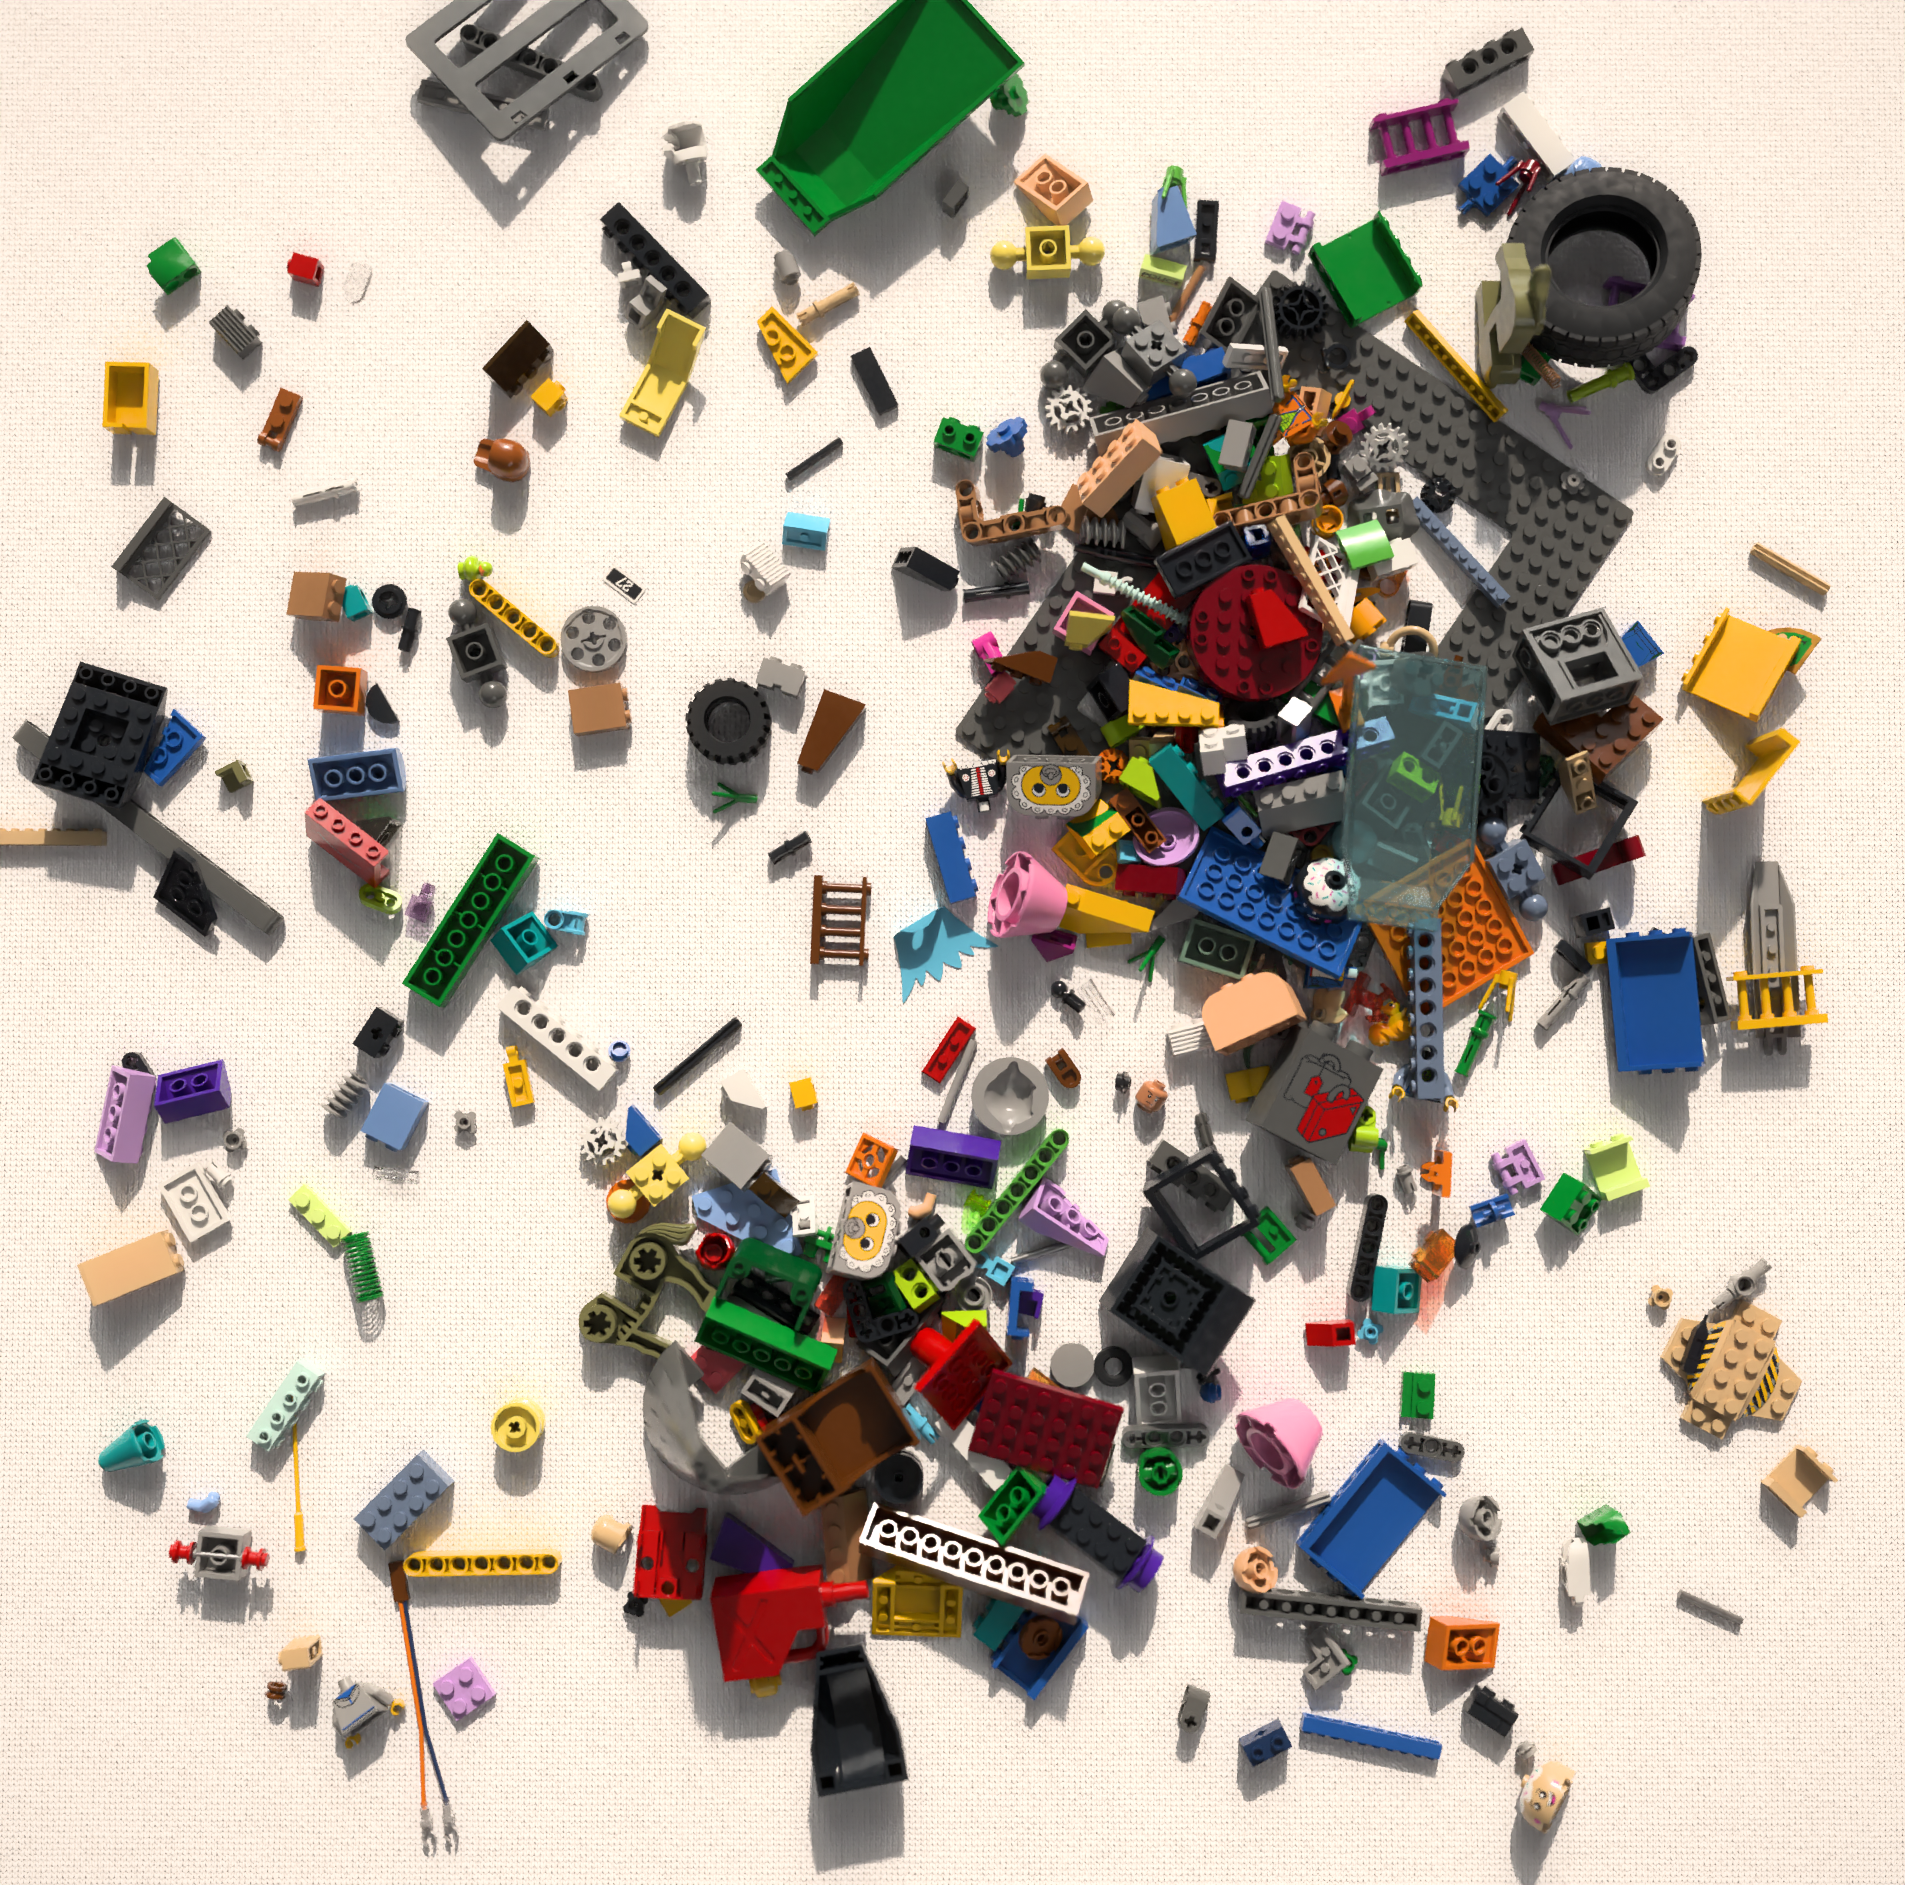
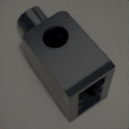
[894,1213,945,1258]

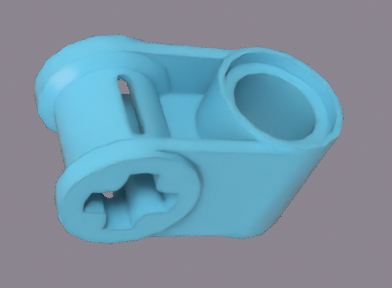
[544,910,589,936]

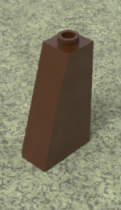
[797,689,866,775]

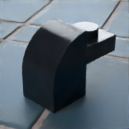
[1571,907,1616,938]

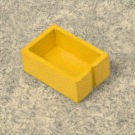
[102,361,159,435]

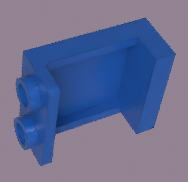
[1006,1276,1034,1340]

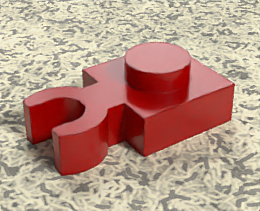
[750,1402,774,1428]

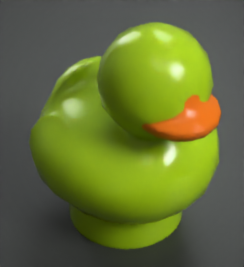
[457,556,493,582]

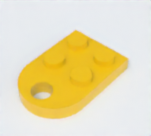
[1051,831,1120,887]

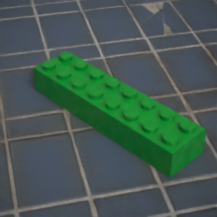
[402,833,540,1008]

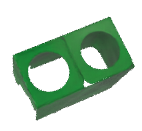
[147,237,201,295]
[1577,1504,1631,1546]

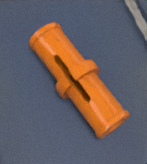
[1182,301,1212,347]

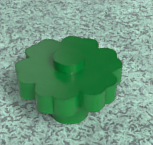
[990,74,1029,118]

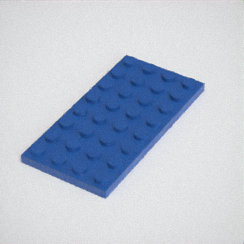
[1177,826,1364,980]

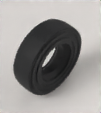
[1094,1346,1133,1387]

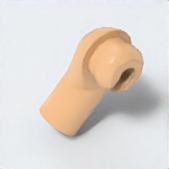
[908,1192,937,1220]

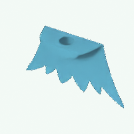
[893,906,998,1003]

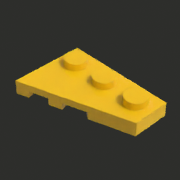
[757,307,818,385]

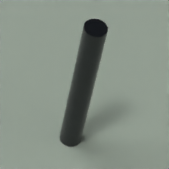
[785,437,844,481]

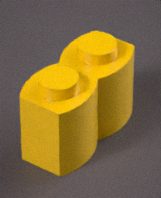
[1224,1065,1270,1104]

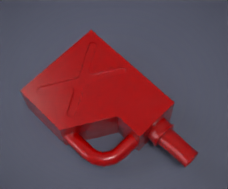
[710,1564,869,1682]

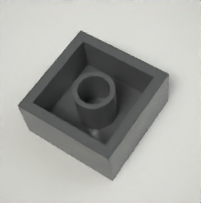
[942,179,969,219]

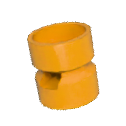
[1310,505,1343,540]

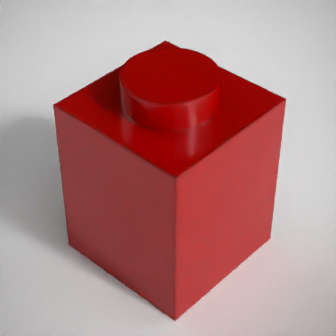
[287,252,325,287]

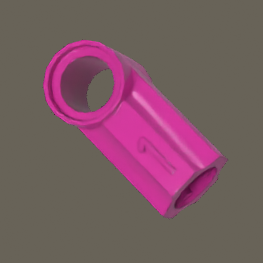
[971,631,1006,677]

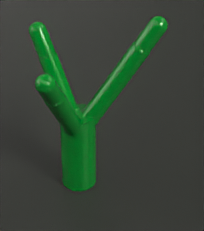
[711,782,757,814]
[1127,935,1166,982]

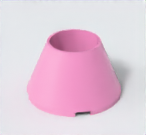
[987,851,1067,938]
[1235,1398,1323,1489]

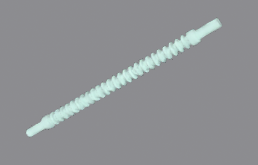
[1080,562,1188,627]

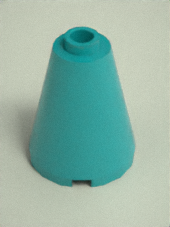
[98,1419,165,1472]

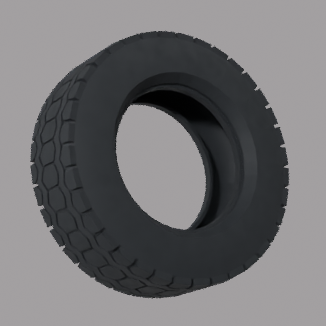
[1500,167,1702,368]

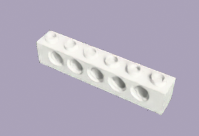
[496,986,619,1091]

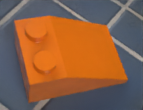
[1424,1616,1500,1671]

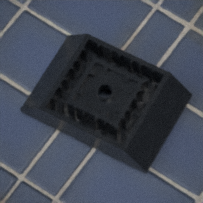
[31,661,168,810]
[1099,1226,1256,1377]

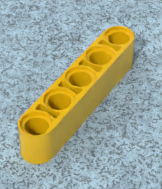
[469,579,560,658]

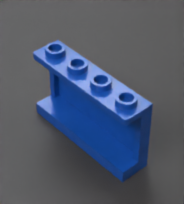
[990,1610,1089,1700]

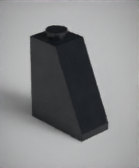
[891,546,960,591]

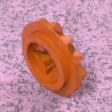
[1099,748,1129,784]

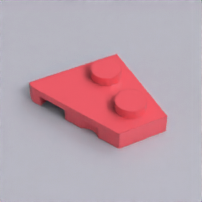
[690,1346,746,1394]

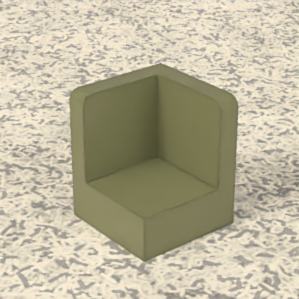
[215,760,254,793]

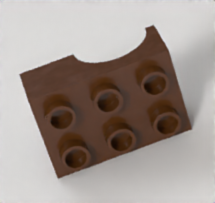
[755,1357,921,1517]

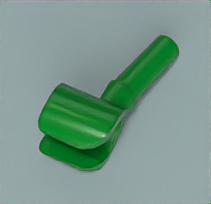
[1012,498,1025,530]
[1374,1138,1388,1169]

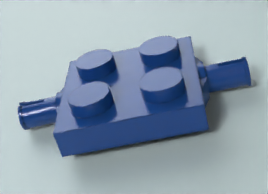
[1457,153,1520,217]

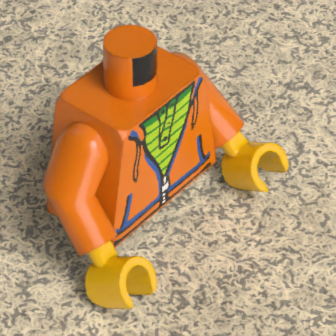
[1270,375,1329,446]

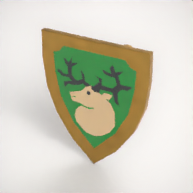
[1768,627,1822,675]

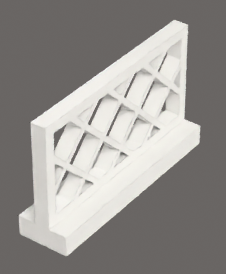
[1298,535,1360,628]

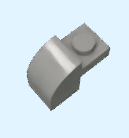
[624,275,667,331]

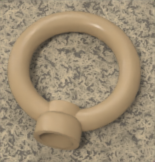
[1379,626,1438,660]

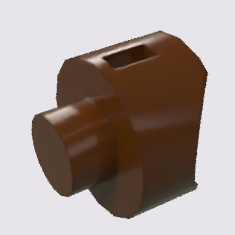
[1321,420,1353,455]
[1321,479,1349,508]

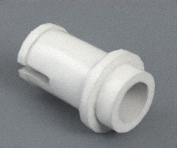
[203,1160,233,1188]

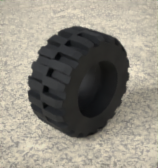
[685,678,772,766]

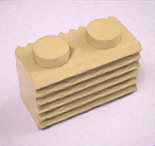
[278,1634,323,1672]

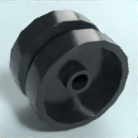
[874,1449,924,1504]

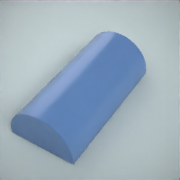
[307,747,406,802]

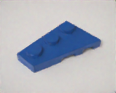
[144,708,207,787]

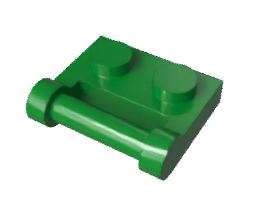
[1241,1205,1297,1265]

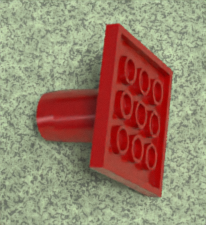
[910,1318,1013,1431]

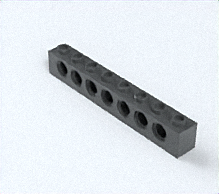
[1237,1587,1423,1632]

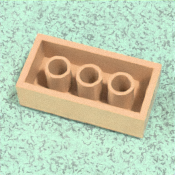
[1077,419,1162,518]

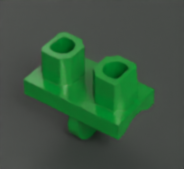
[803,1226,834,1263]

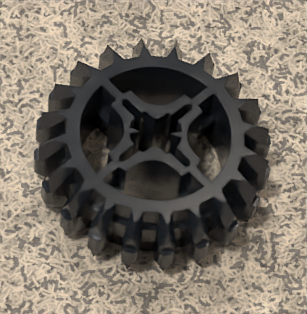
[1273,281,1329,342]

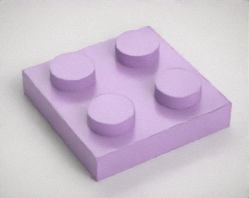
[432,1656,496,1721]

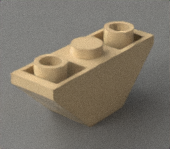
[1558,750,1597,815]

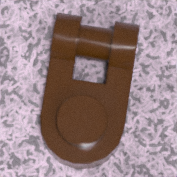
[1045,1047,1081,1088]

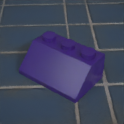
[154,1059,231,1124]

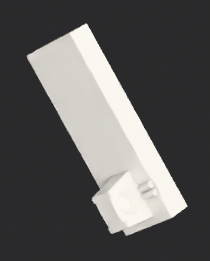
[1222,343,1289,370]

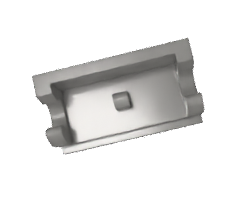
[1218,419,1257,473]

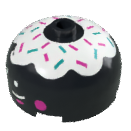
[1291,857,1361,925]

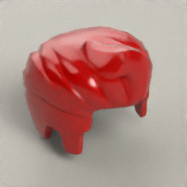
[695,1233,735,1271]

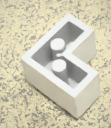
[1199,724,1248,776]

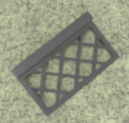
[111,497,211,600]

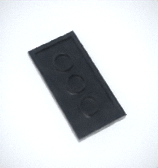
[1153,520,1253,599]

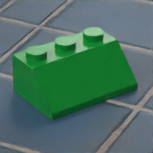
[978,1465,1046,1546]

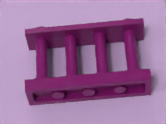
[1369,98,1470,177]

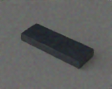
[851,347,899,416]

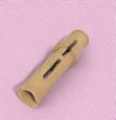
[796,282,860,326]

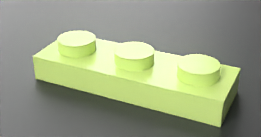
[288,1184,352,1247]

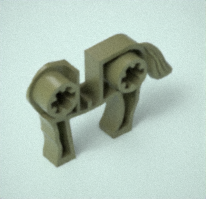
[1475,243,1552,389]
[578,1222,718,1359]

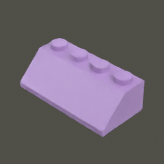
[94,1065,156,1164]

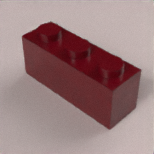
[1114,863,1187,900]

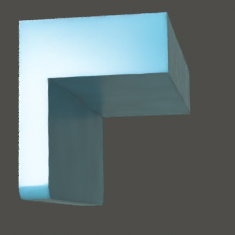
[782,512,830,551]

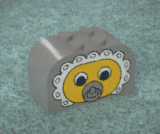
[1006,755,1102,820]
[825,1181,902,1281]

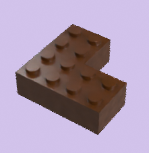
[1532,695,1664,786]

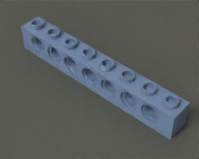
[1406,918,1445,1099]

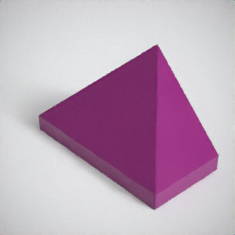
[1031,929,1078,962]

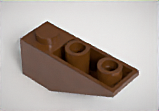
[984,651,1058,686]

